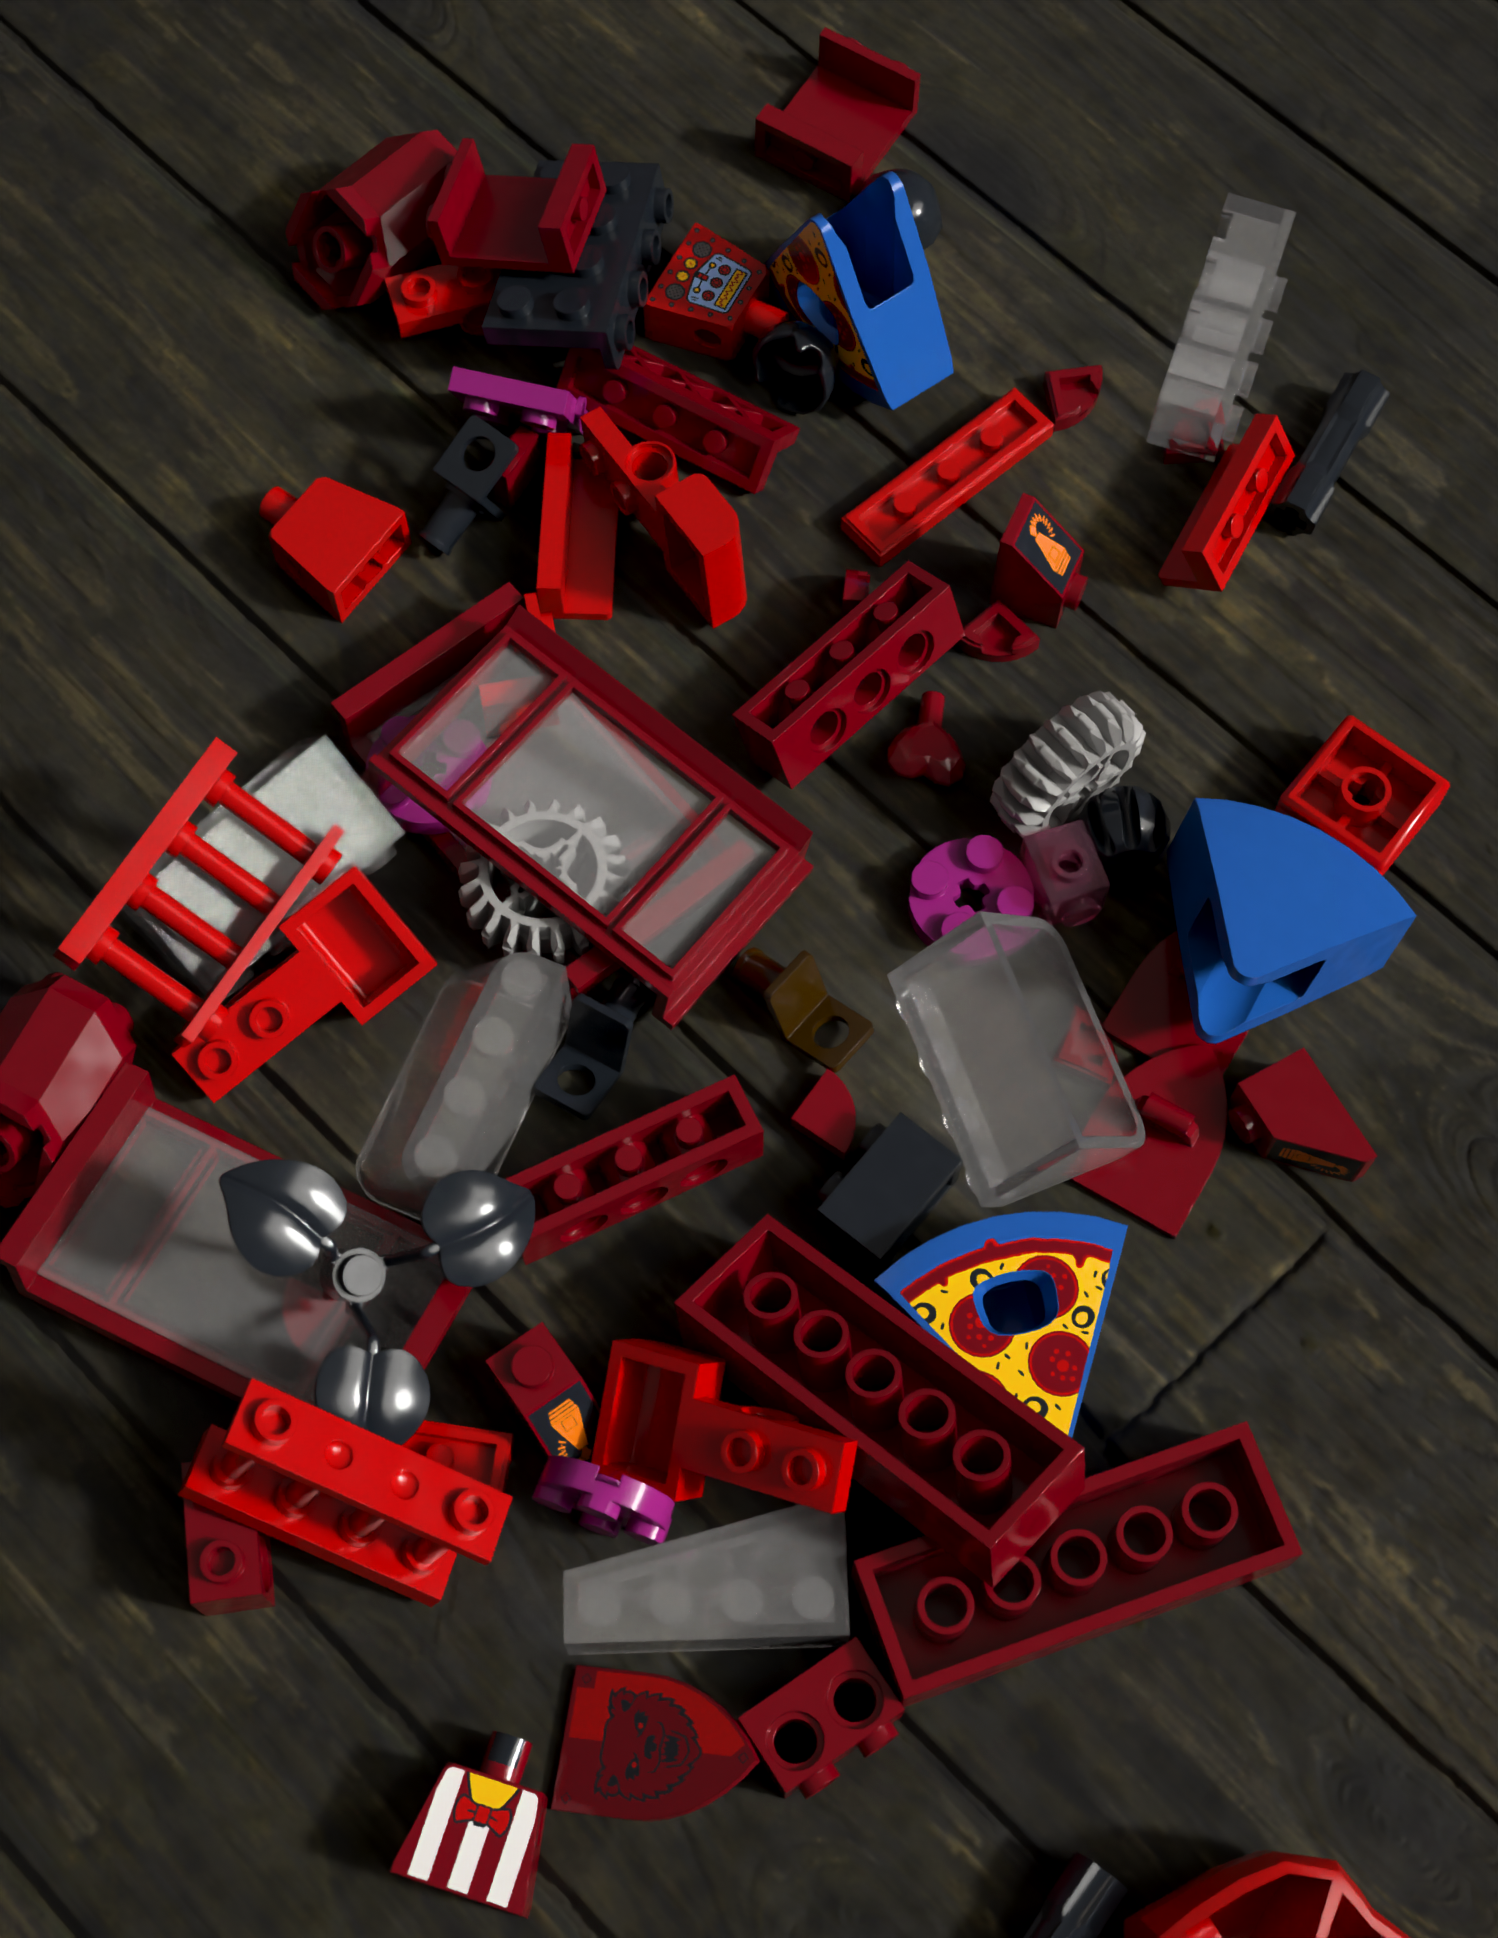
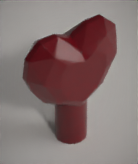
[887,691,966,787]

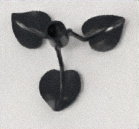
[219,1159,535,1445]

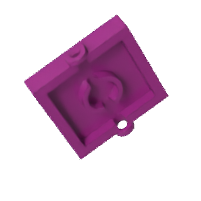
[448,366,588,438]

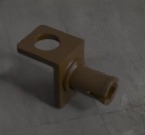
[733,947,874,1073]

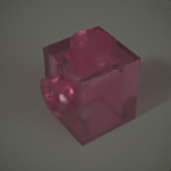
[1019,819,1110,928]

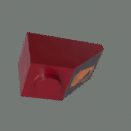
[990,493,1088,629]
[1227,1047,1377,1182]
[485,1322,601,1463]

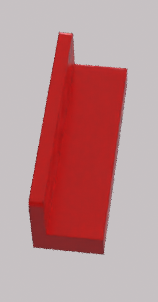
[1158,413,1295,592]
[536,432,619,620]

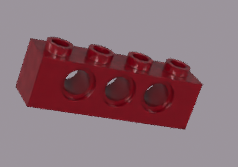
[732,560,965,790]
[506,1074,764,1266]

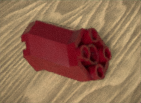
[285,130,457,310]
[0,972,137,1208]

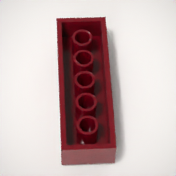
[674,1214,1085,1588]
[851,1421,1303,1707]

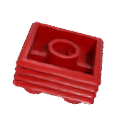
[1275,715,1450,876]

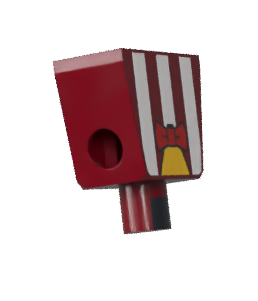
[390,1730,548,1919]

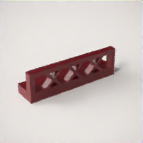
[557,345,800,494]

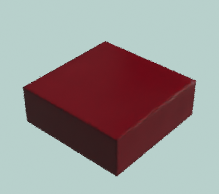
[488,425,542,509]

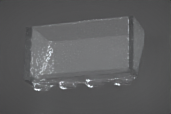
[122,734,405,998]
[887,911,1145,1207]
[355,952,572,1220]

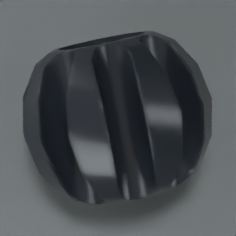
[1077,785,1171,877]

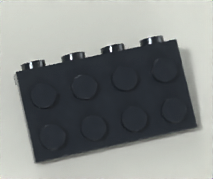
[481,160,674,370]

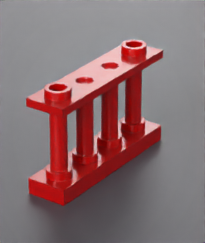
[52,737,345,1048]
[178,1378,513,1607]

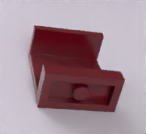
[755,27,921,203]
[426,138,607,274]

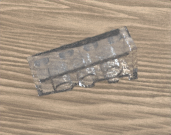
[1146,193,1296,462]
[563,1504,850,1655]

